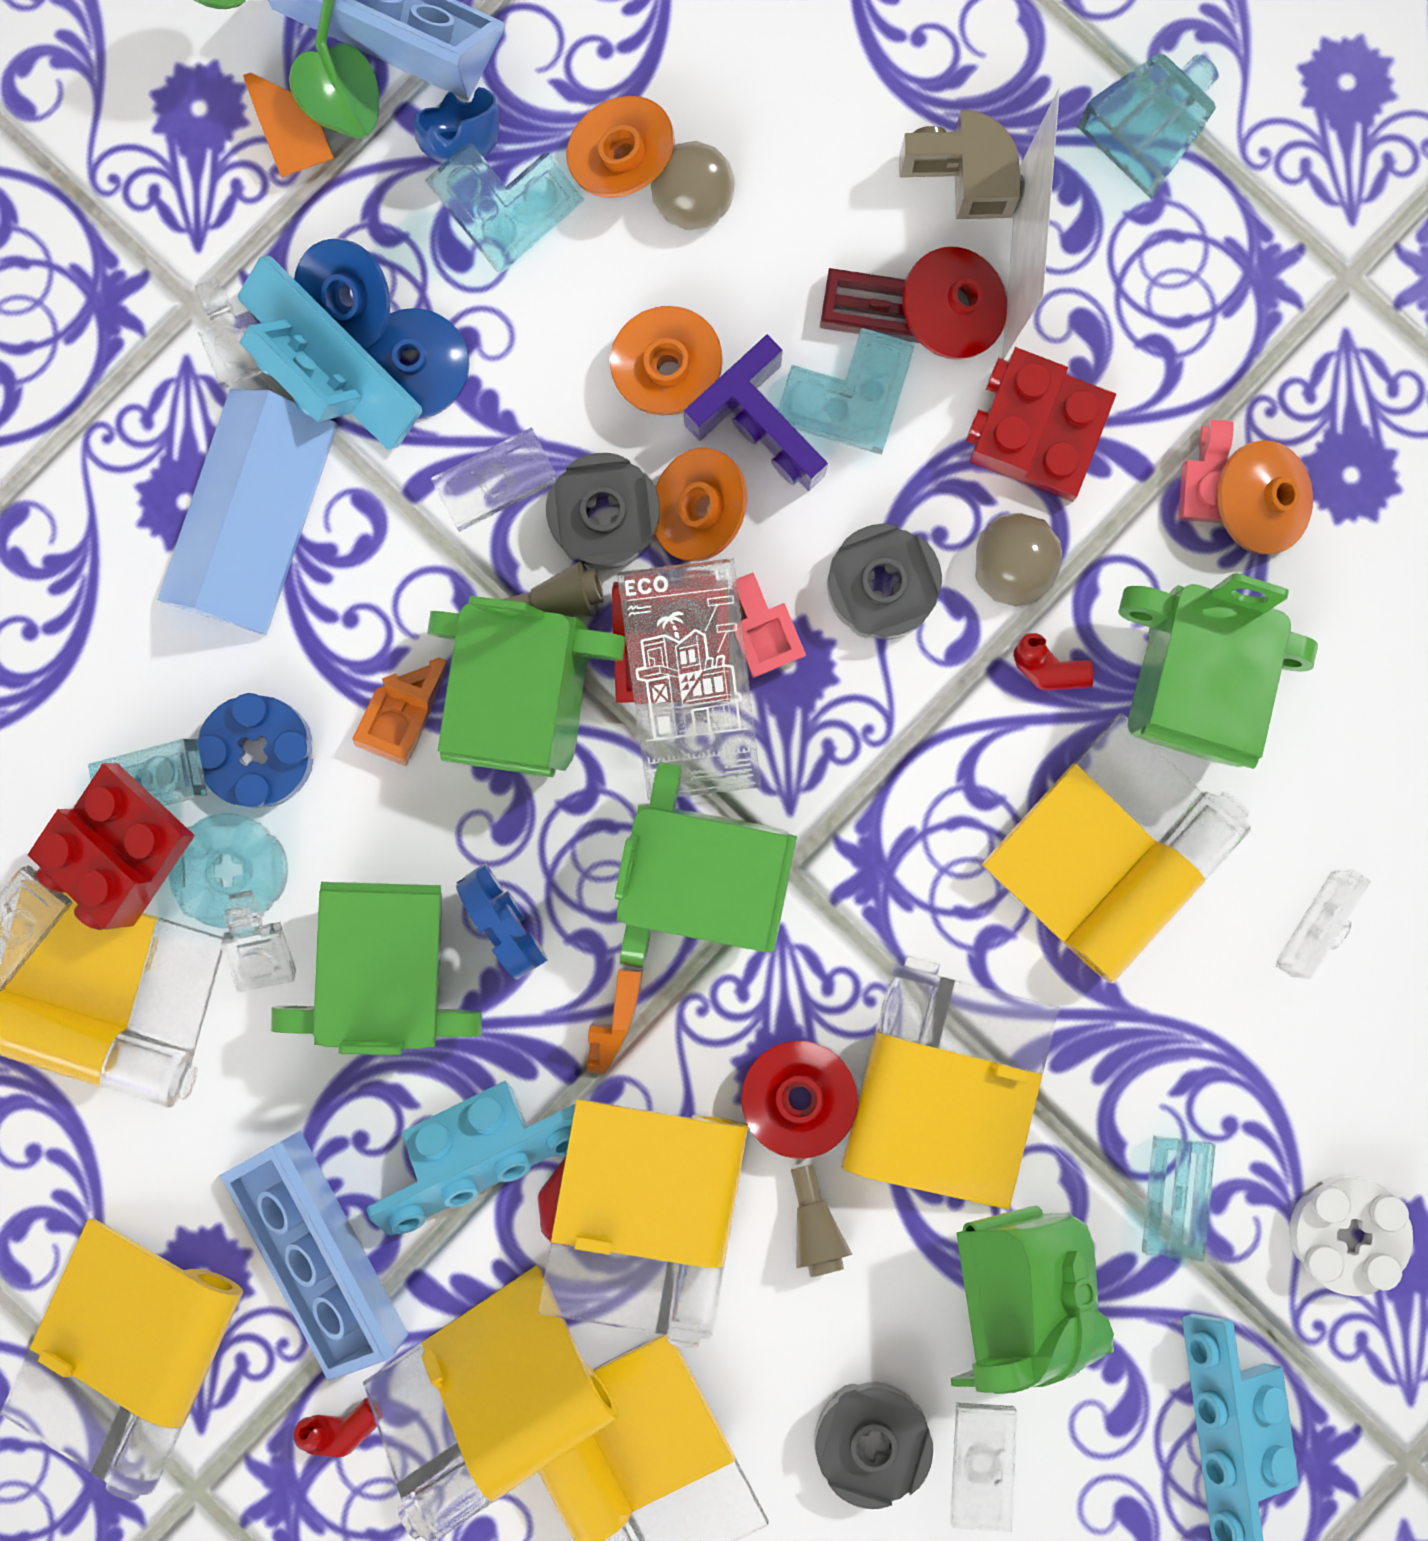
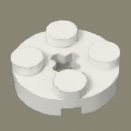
[1289,1175,1413,1296]

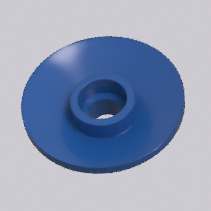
[294,238,390,351]
[366,308,470,419]

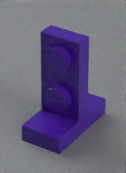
[684,334,828,492]

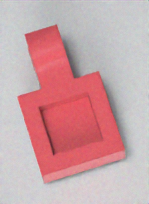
[1178,419,1234,523]
[731,572,806,679]

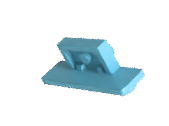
[238,256,422,450]
[366,1080,575,1235]
[1182,1314,1299,1541]

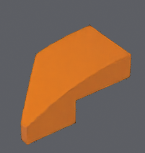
[243,72,335,178]
[352,657,448,767]
[587,968,644,1074]

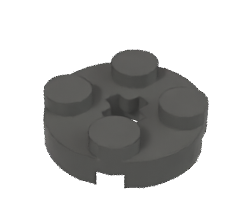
[546,453,660,569]
[827,523,942,640]
[814,1382,933,1509]

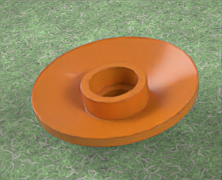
[566,96,675,198]
[610,306,723,416]
[1217,440,1313,555]
[655,447,747,562]

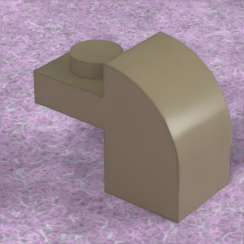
[899,110,1021,219]

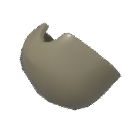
[651,141,735,230]
[975,512,1062,606]

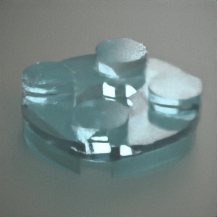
[168,813,288,928]

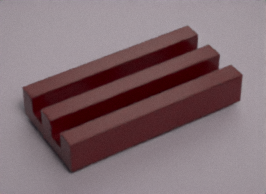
[819,268,920,343]

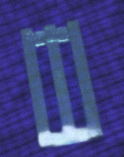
[1142,1135,1216,1262]

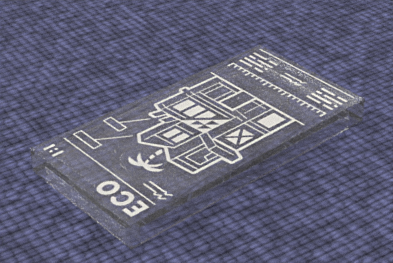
[617,558,761,801]

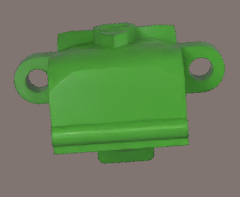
[1118,573,1318,769]
[427,596,626,777]
[615,761,797,968]
[270,881,482,1055]
[950,1206,1114,1394]

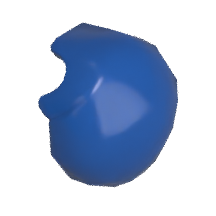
[414,87,499,165]

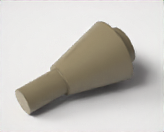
[501,561,604,616]
[791,1164,853,1277]

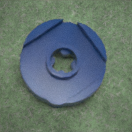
[193,693,313,808]
[456,863,548,980]

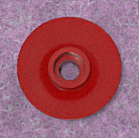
[902,246,1007,360]
[741,1040,858,1159]

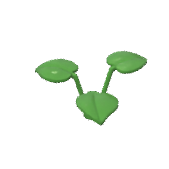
[194,0,379,139]

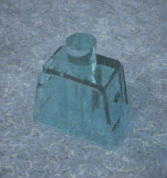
[1077,54,1219,199]

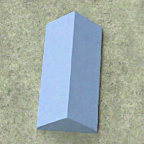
[268,0,505,101]
[157,389,338,635]
[220,1130,409,1381]

